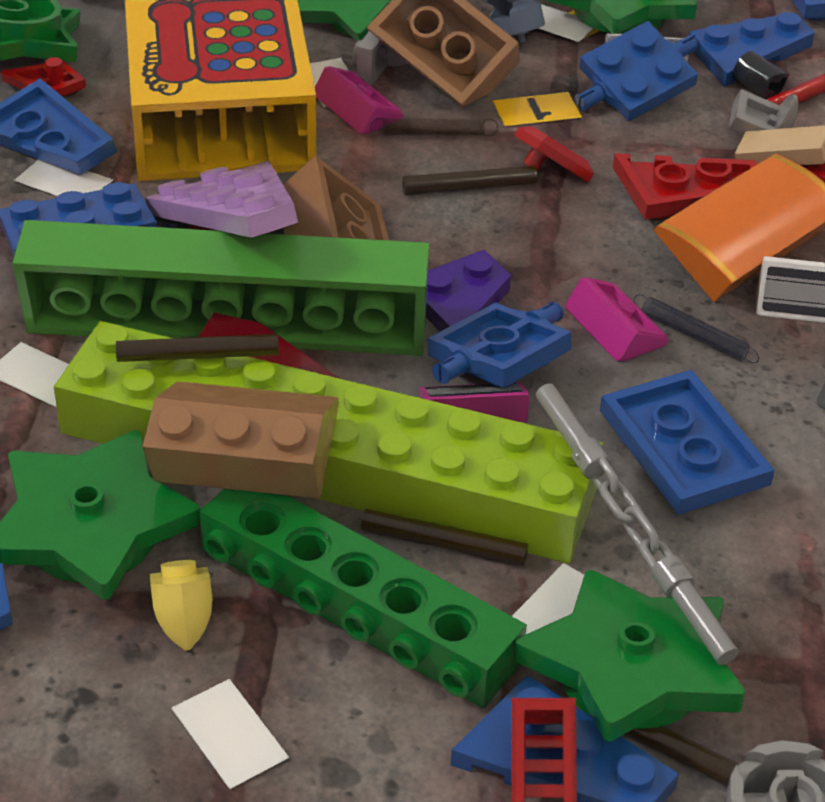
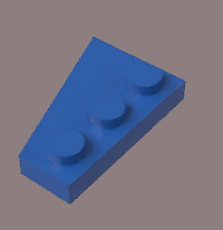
[689,12,815,87]
[450,675,679,802]

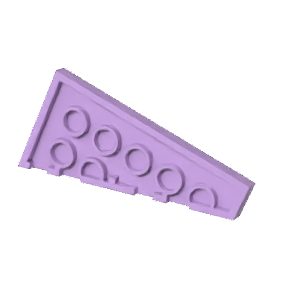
[145,160,298,238]

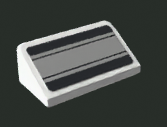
[756,256,825,323]

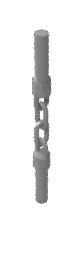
[535,383,739,665]

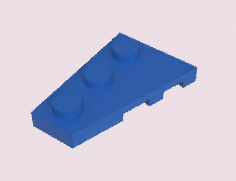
[0,79,117,175]

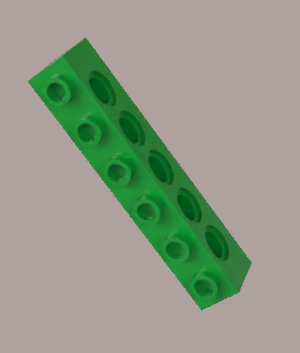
[200,489,527,709]

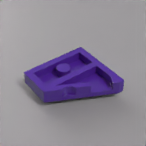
[426,250,511,331]

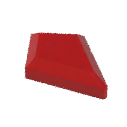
[1,57,86,97]
[514,126,594,183]

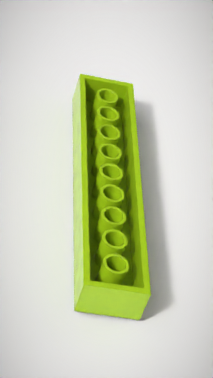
[53,321,603,564]

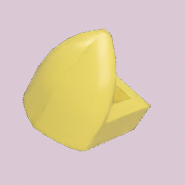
[150,560,212,651]

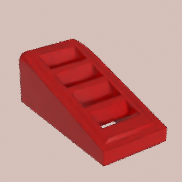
[511,698,577,802]

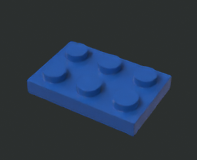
[0,182,157,257]
[600,369,775,515]

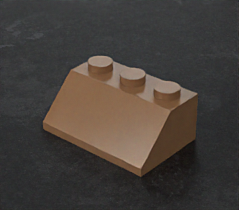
[367,0,520,107]
[283,155,389,240]
[142,381,339,499]

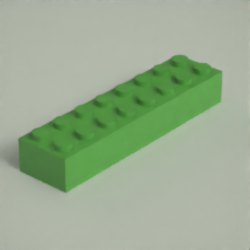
[12,220,429,356]

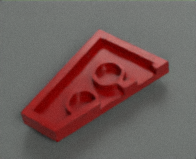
[613,153,758,220]

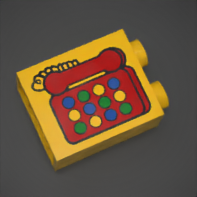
[125,0,316,181]

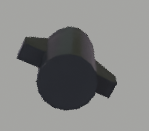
[733,51,790,99]

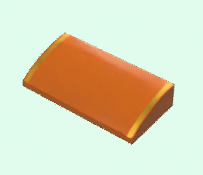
[653,153,825,302]

